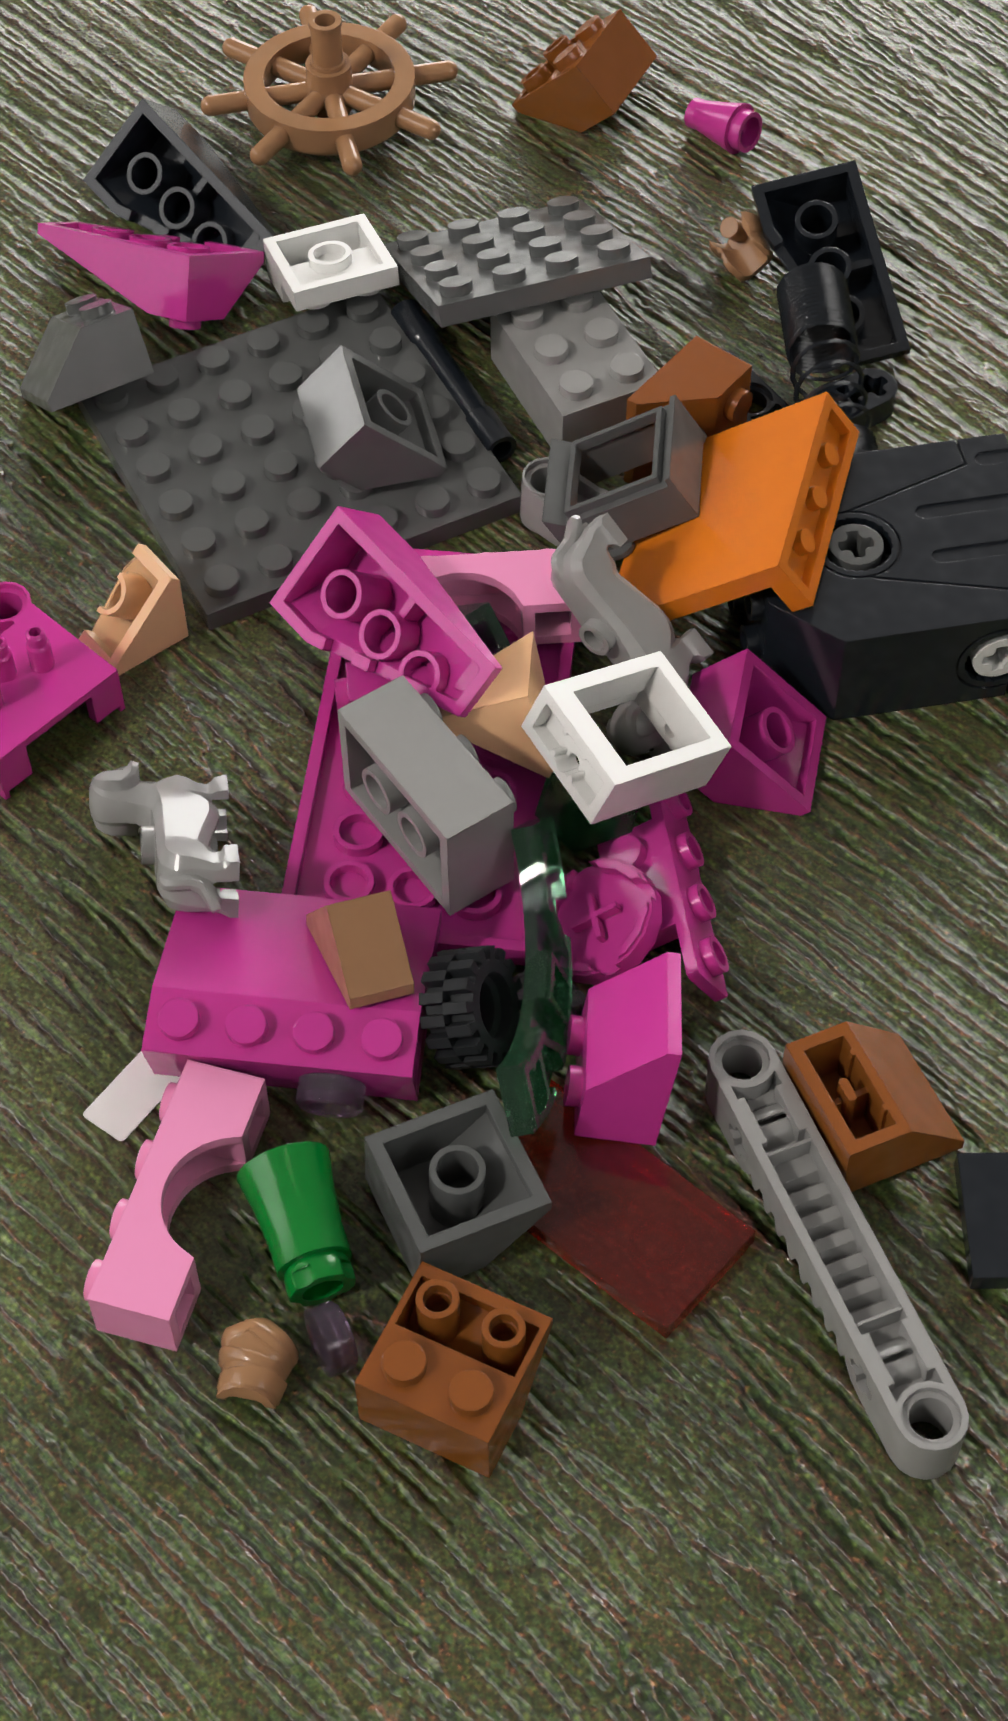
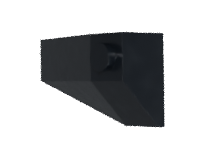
[83,98,277,257]
[751,160,911,366]

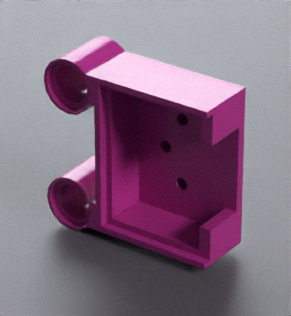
[0,581,125,800]

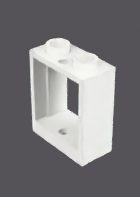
[521,651,732,824]

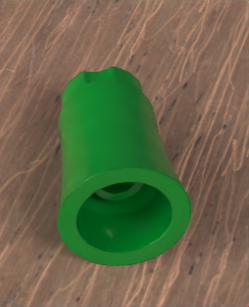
[237,1141,356,1307]

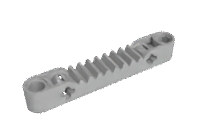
[705,1029,969,1480]

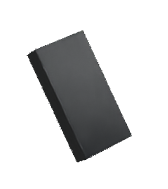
[954,1152,1008,1289]

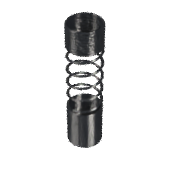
[777,262,878,453]

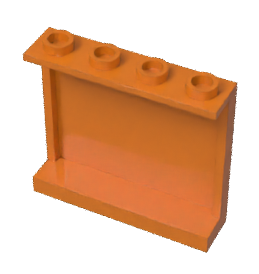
[619,392,859,621]

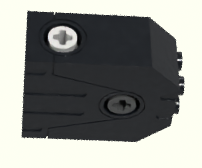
[728,433,1008,720]

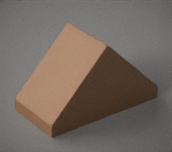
[306,890,414,1009]

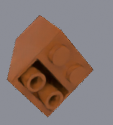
[512,9,657,133]
[782,1021,965,1192]
[354,1261,553,1478]

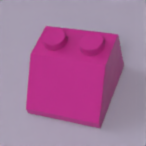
[689,648,826,816]
[563,952,682,1146]

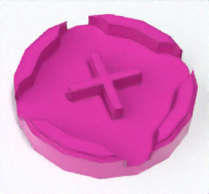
[538,857,662,985]

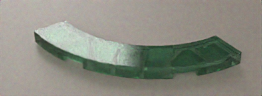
[496,816,572,1137]

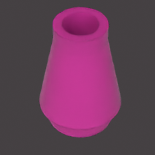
[684,98,762,154]

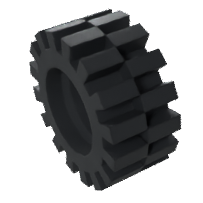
[419,945,526,1070]

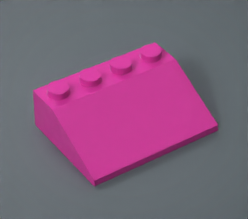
[141,888,442,1101]

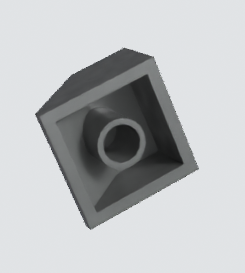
[20,294,155,412]
[297,345,448,490]
[364,1089,552,1277]

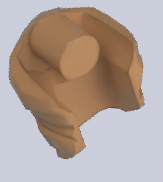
[709,211,773,282]
[216,1318,299,1409]

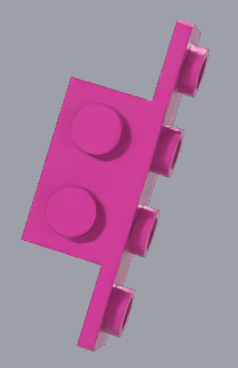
[597,792,729,1002]

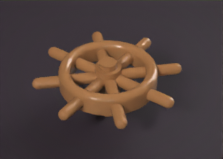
[200,5,458,176]

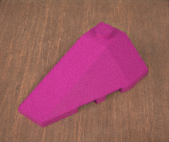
[37,221,265,330]
[269,506,503,717]

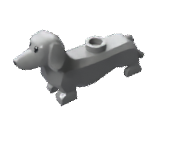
[551,512,714,757]
[89,761,240,918]

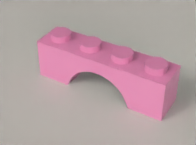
[421,548,582,645]
[83,1059,270,1352]

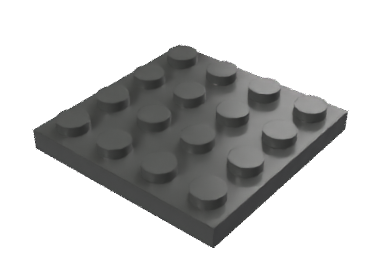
[384,196,652,328]

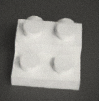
[263,213,400,312]

